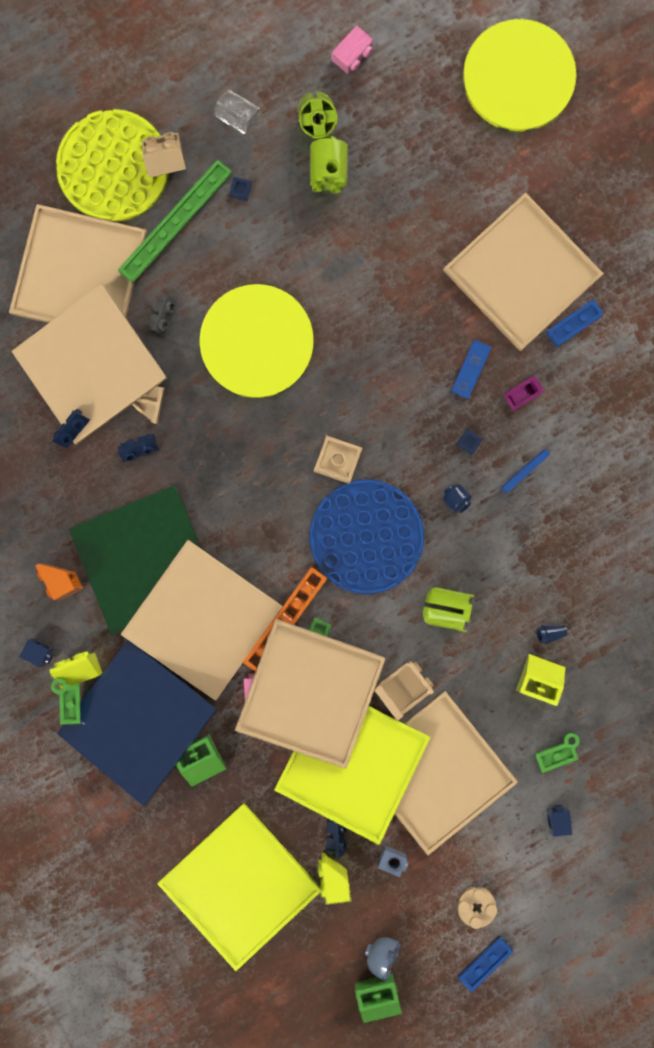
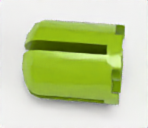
[297,91,338,139]
[423,587,474,633]

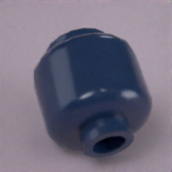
[443,484,472,513]

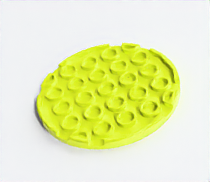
[463,19,576,132]
[56,109,169,222]
[200,284,313,398]

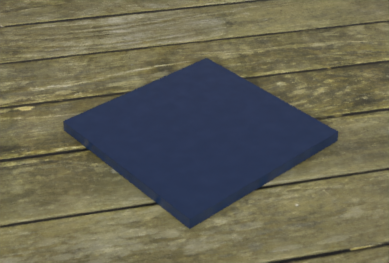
[57,640,218,807]

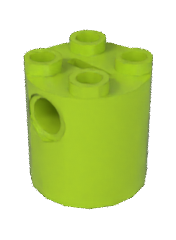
[310,136,348,193]

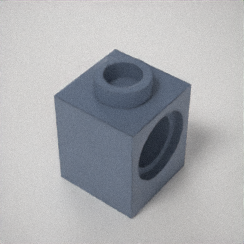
[377,845,409,877]

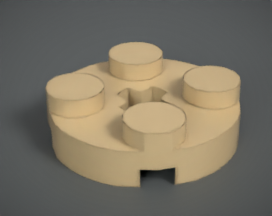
[457,886,497,929]

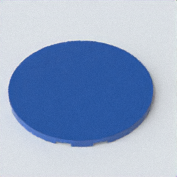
[309,480,424,594]

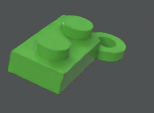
[51,678,81,724]
[534,733,580,773]

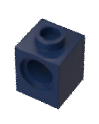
[19,638,53,668]
[546,805,573,837]

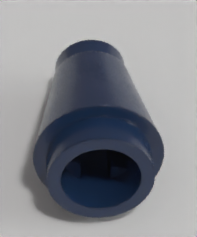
[537,625,567,644]

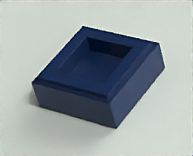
[229,177,252,201]
[456,429,483,455]

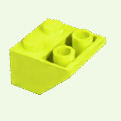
[49,651,102,689]
[516,654,566,706]
[318,853,350,904]

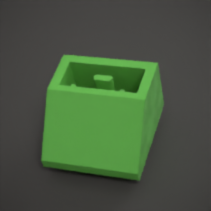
[177,734,227,787]
[355,973,402,1023]

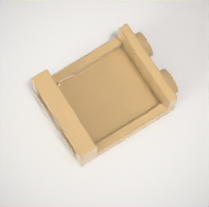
[374,660,434,721]

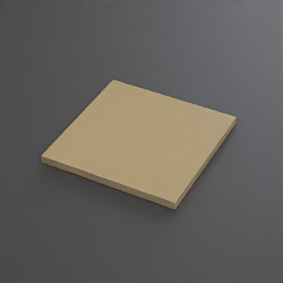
[443,192,604,352]
[9,204,147,323]
[12,284,167,445]
[121,540,282,701]
[235,618,386,769]
[394,690,518,855]

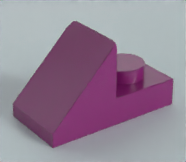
[504,375,545,411]

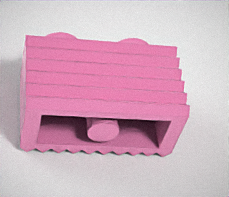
[331,25,373,74]

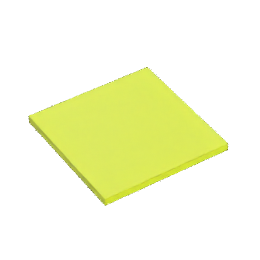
[275,706,431,845]
[157,803,321,971]

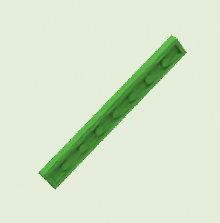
[118,160,232,284]

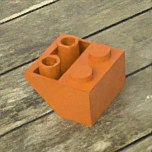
[35,564,84,600]

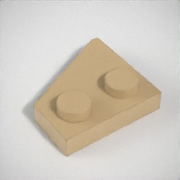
[132,386,165,424]

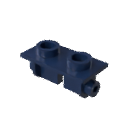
[52,409,90,448]
[117,434,160,462]
[326,819,347,859]

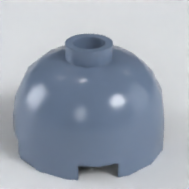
[365,937,400,981]

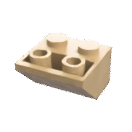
[142,132,186,177]

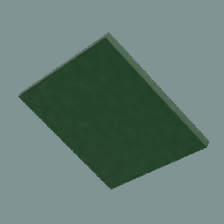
[69,485,201,635]

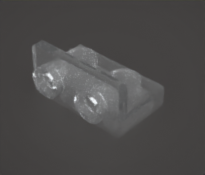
[214,89,260,134]

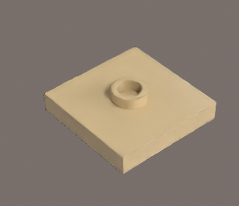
[314,435,362,484]

